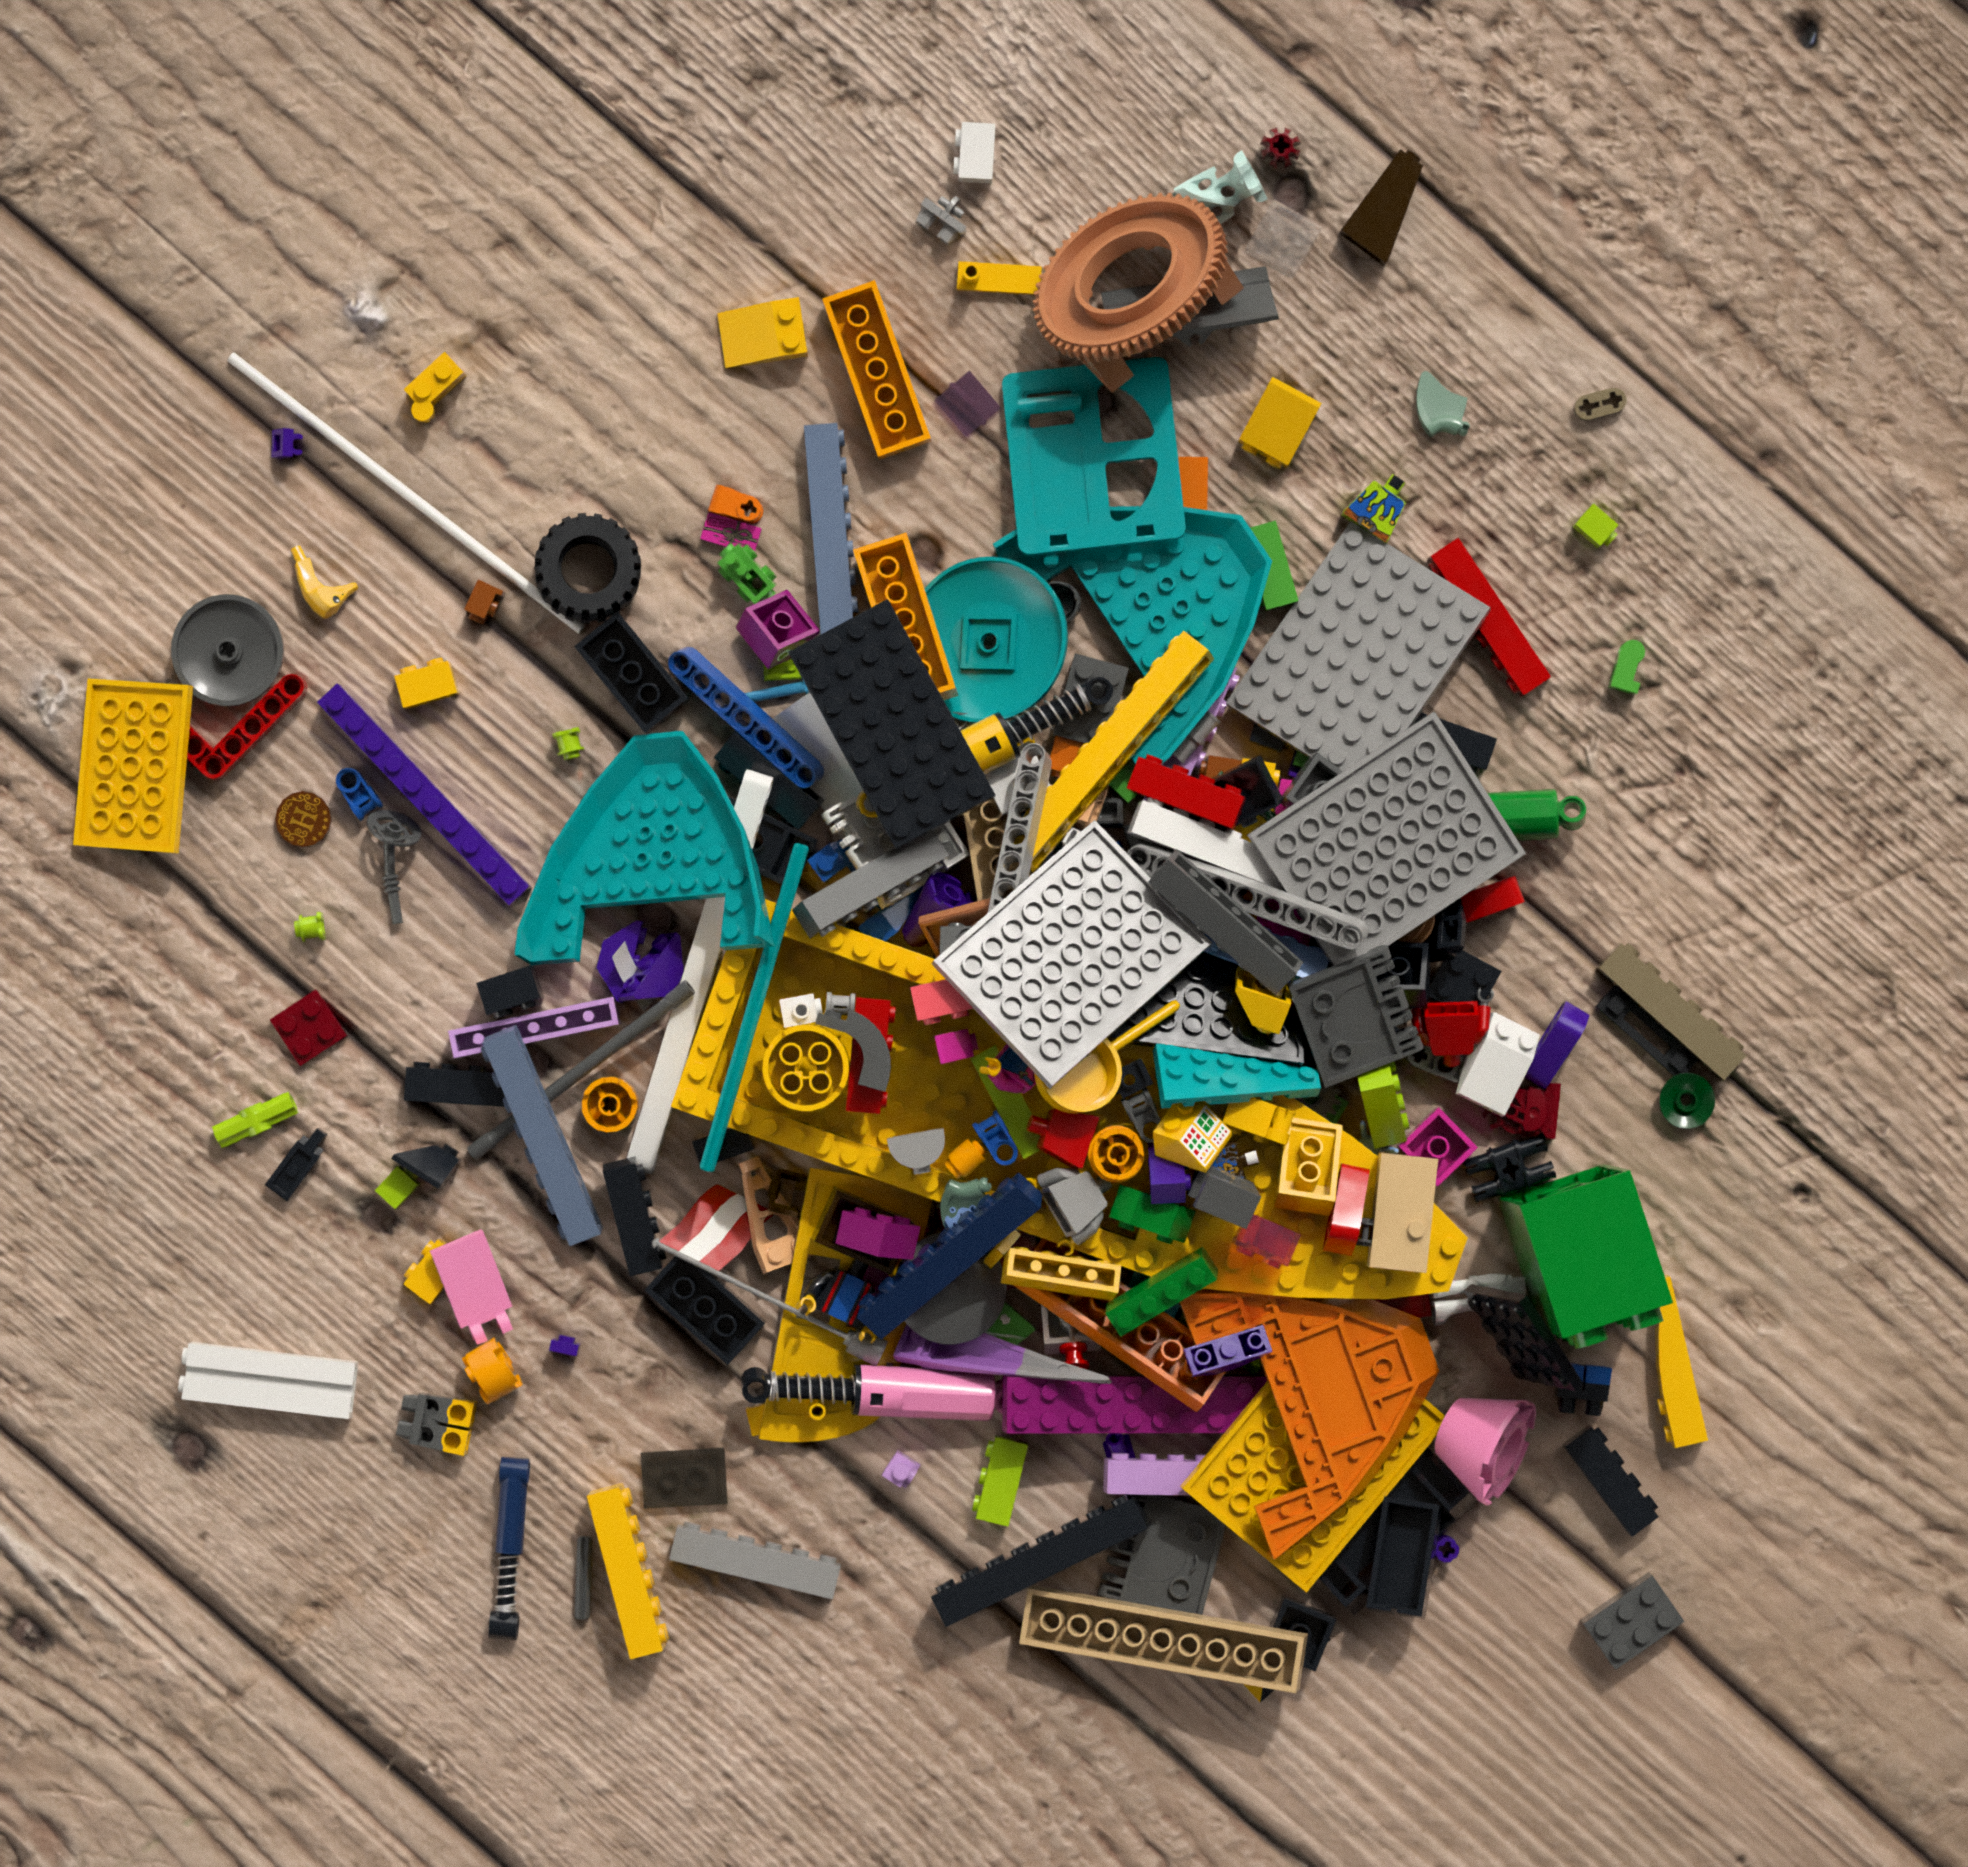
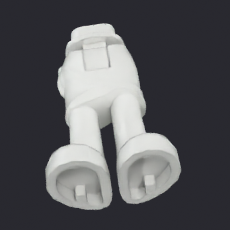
[1429,1274,1527,1326]

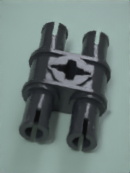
[1463,1134,1557,1203]

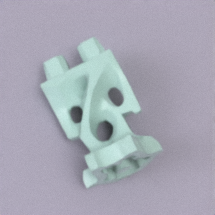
[1172,150,1268,224]

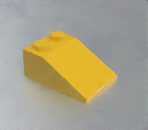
[717,297,808,369]
[1273,1117,1342,1216]

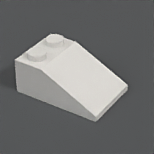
[1456,1012,1540,1117]

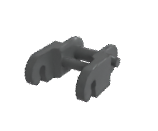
[1356,1218,1374,1247]

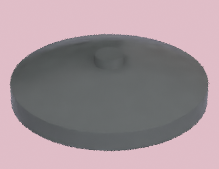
[171,594,284,707]
[896,1232,1007,1344]

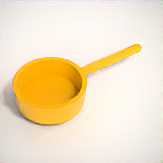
[1035,1000,1180,1113]

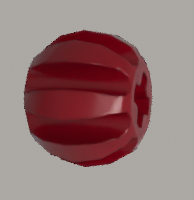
[1260,127,1301,168]

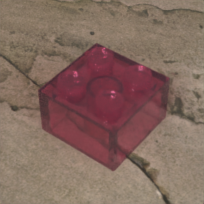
[1232,1214,1301,1269]

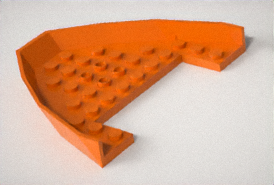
[1179,1289,1439,1560]

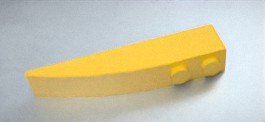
[1655,1275,1708,1448]

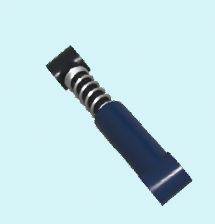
[488,1457,530,1640]

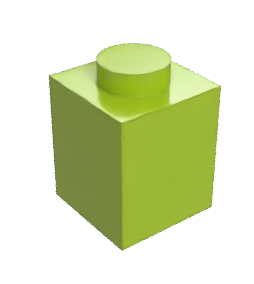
[1572,503,1619,549]
[375,1165,420,1209]

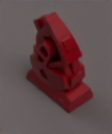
[1482,1083,1561,1139]

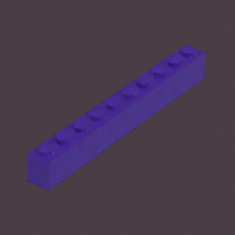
[317,683,532,906]

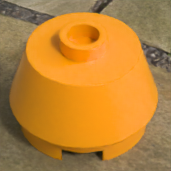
[1088,1125,1144,1183]

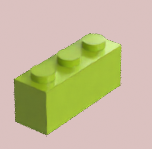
[972,1435,1028,1527]

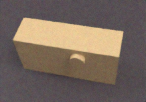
[1367,1152,1438,1273]

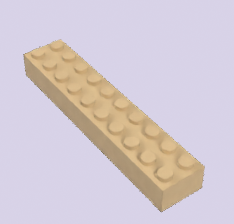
[1019,1585,1308,1693]

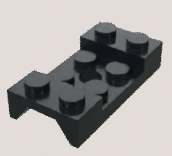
[728,796,818,885]

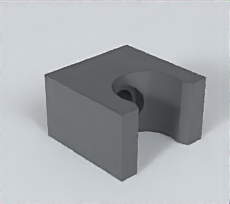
[1186,1165,1261,1229]

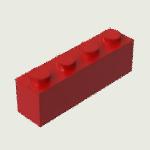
[1127,754,1246,830]
[846,997,896,1114]

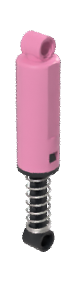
[741,1364,1003,1421]

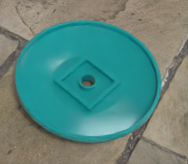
[925,557,1068,723]

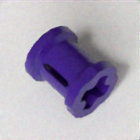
[1435,1535,1459,1562]

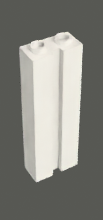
[178,1342,359,1419]

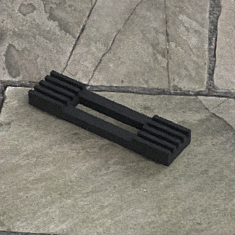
[1596,985,1698,1076]

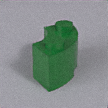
[1109,1184,1196,1245]

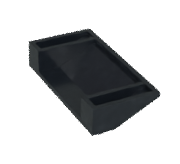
[1319,1447,1478,1616]

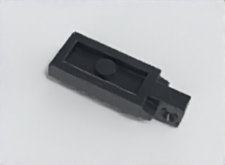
[265,1128,328,1201]

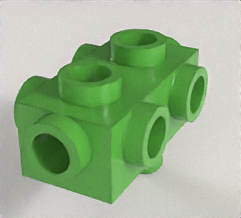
[717,543,777,604]

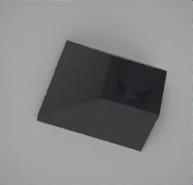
[391,1143,462,1189]

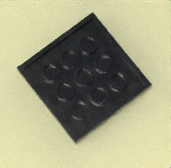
[1464,1284,1584,1391]

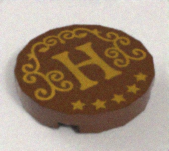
[275,791,332,847]

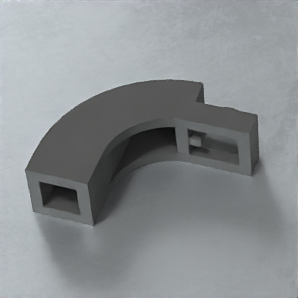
[815,1009,891,1092]

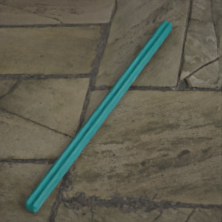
[700,843,809,1172]

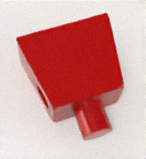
[1026,1109,1099,1169]

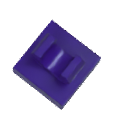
[271,428,303,459]

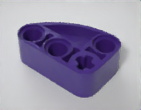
[1524,1000,1590,1090]

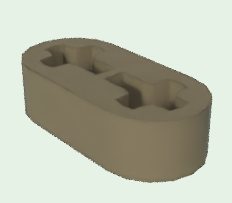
[1573,388,1627,421]

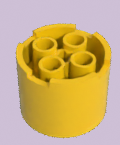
[762,1025,850,1111]

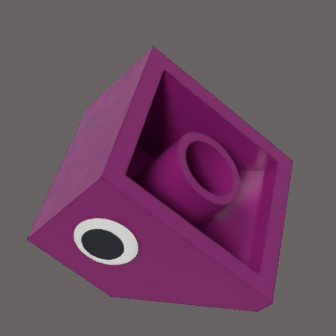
[736,589,820,669]

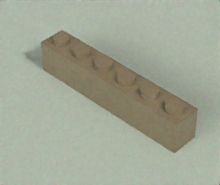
[1596,943,1747,1080]

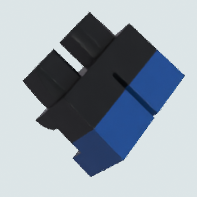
[1554,1363,1612,1416]

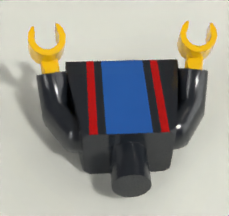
[795,1259,877,1344]

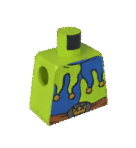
[1341,474,1406,543]

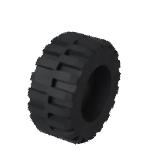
[534,513,641,624]

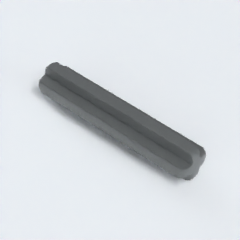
[574,1536,593,1620]

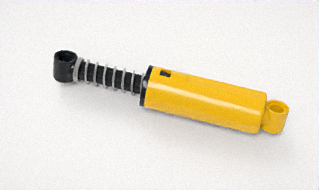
[856,676,1113,818]

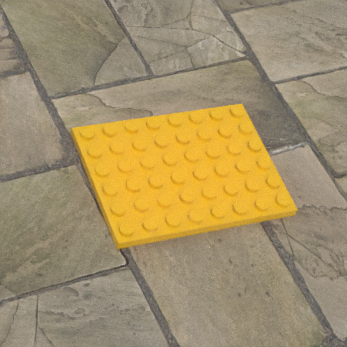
[1180,1381,1445,1593]

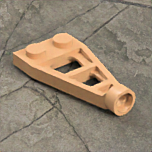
[739,1156,813,1275]

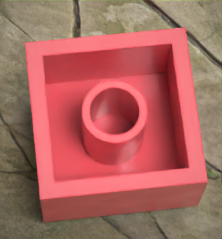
[910,979,974,1025]

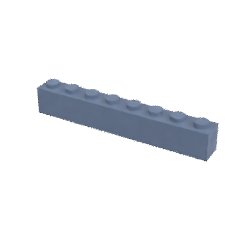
[804,423,858,634]
[481,1025,603,1246]

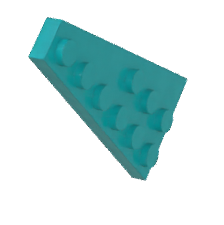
[1152,1043,1321,1108]

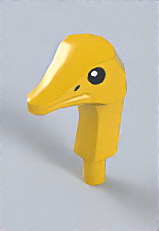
[291,546,358,619]

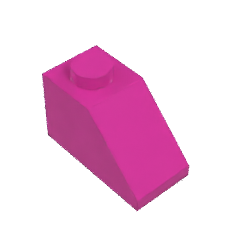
[935,1028,978,1064]

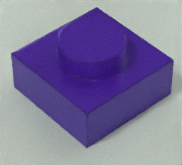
[549,1334,581,1356]

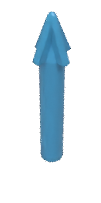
[745,681,809,702]

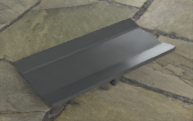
[1101,266,1279,346]

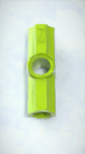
[212,1092,299,1148]

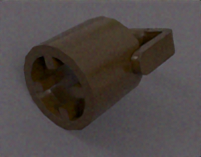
[767,1169,808,1217]

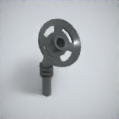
[367,810,421,925]

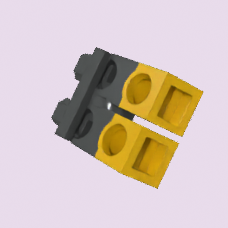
[396,1392,478,1456]

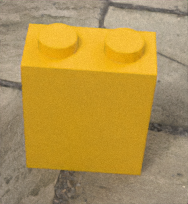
[1238,377,1322,469]

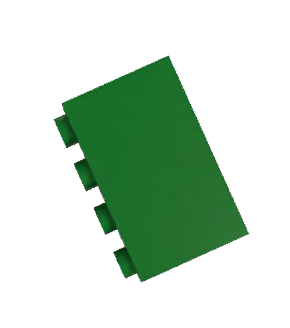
[1497,1164,1673,1349]

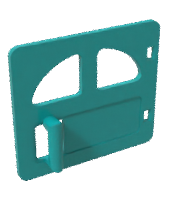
[1002,357,1186,556]

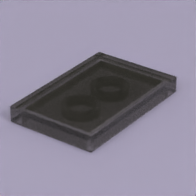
[641,1447,728,1509]

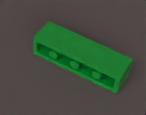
[1105,1246,1218,1337]

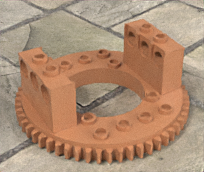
[1033,193,1244,393]

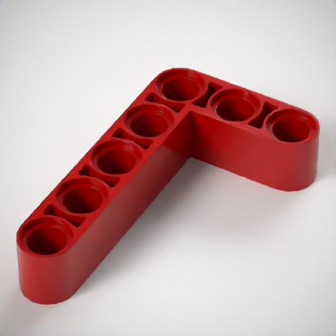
[187,674,308,780]

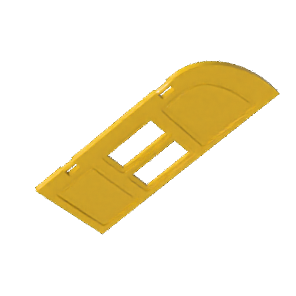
[759,1167,932,1442]

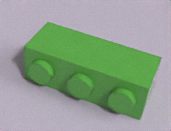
[1250,520,1299,612]

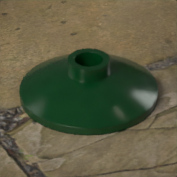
[1659,1073,1715,1129]

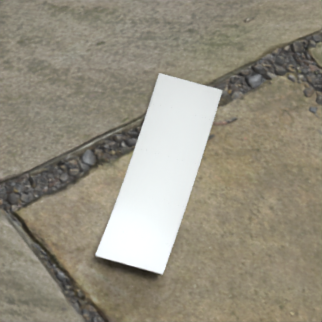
[612,941,655,1011]

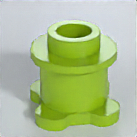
[552,727,585,760]
[294,912,326,942]

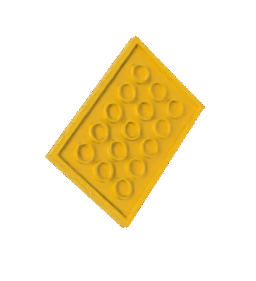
[73,678,193,854]

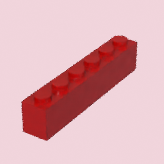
[1428,537,1551,697]

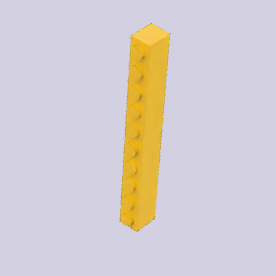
[1014,631,1214,873]

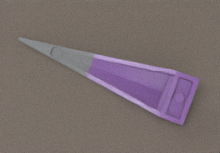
[893,1324,1112,1384]

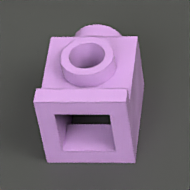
[882,1449,921,1489]

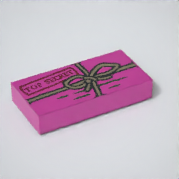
[700,512,762,551]

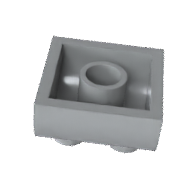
[887,1128,945,1175]

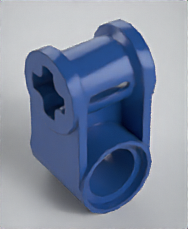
[336,768,384,822]
[972,1110,1018,1165]

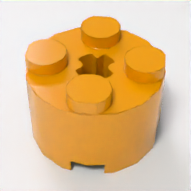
[582,1077,639,1133]
[462,1337,523,1405]

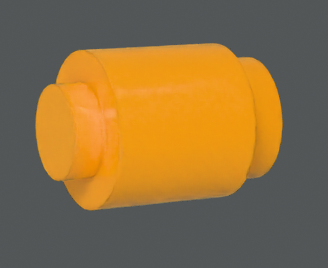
[944,1138,987,1180]

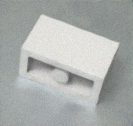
[953,122,995,184]

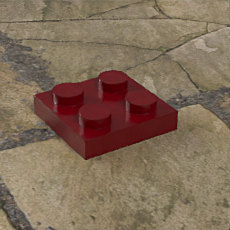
[270,989,348,1066]

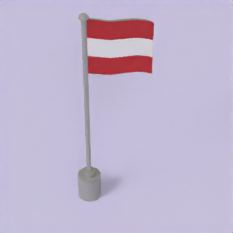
[652,1184,888,1366]

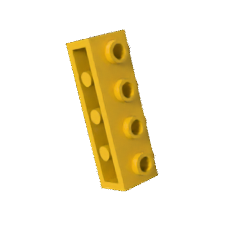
[1001,1247,1121,1300]

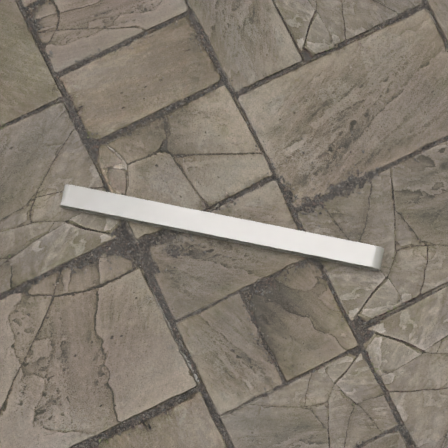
[627,769,774,1175]

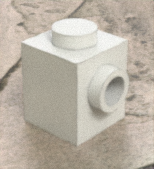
[779,994,823,1028]

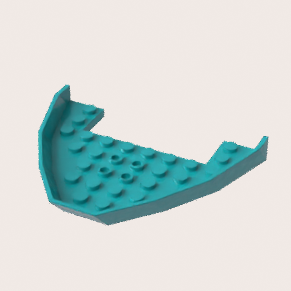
[993,506,1272,765]
[514,731,775,965]

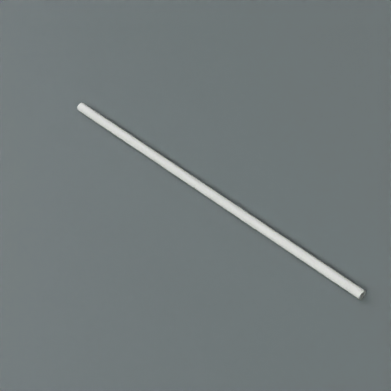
[227,352,585,634]

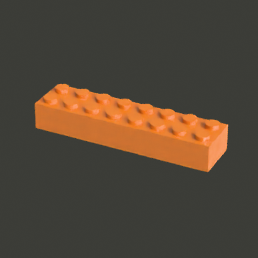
[1014,1238,1225,1412]

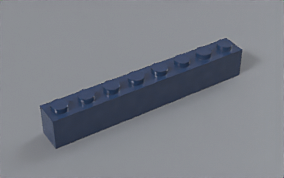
[857,1172,1043,1340]

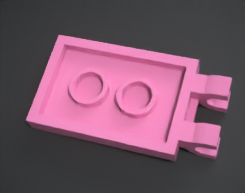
[430,1229,513,1345]

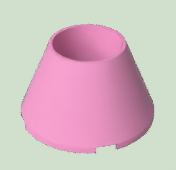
[1435,1398,1536,1505]

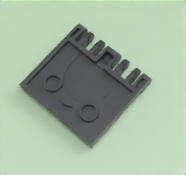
[1287,945,1423,1088]
[1098,1494,1226,1615]

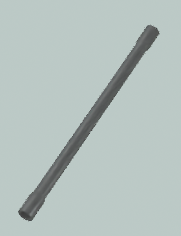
[467,980,695,1160]

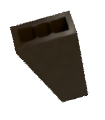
[1339,149,1423,267]

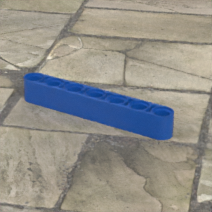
[668,647,824,788]

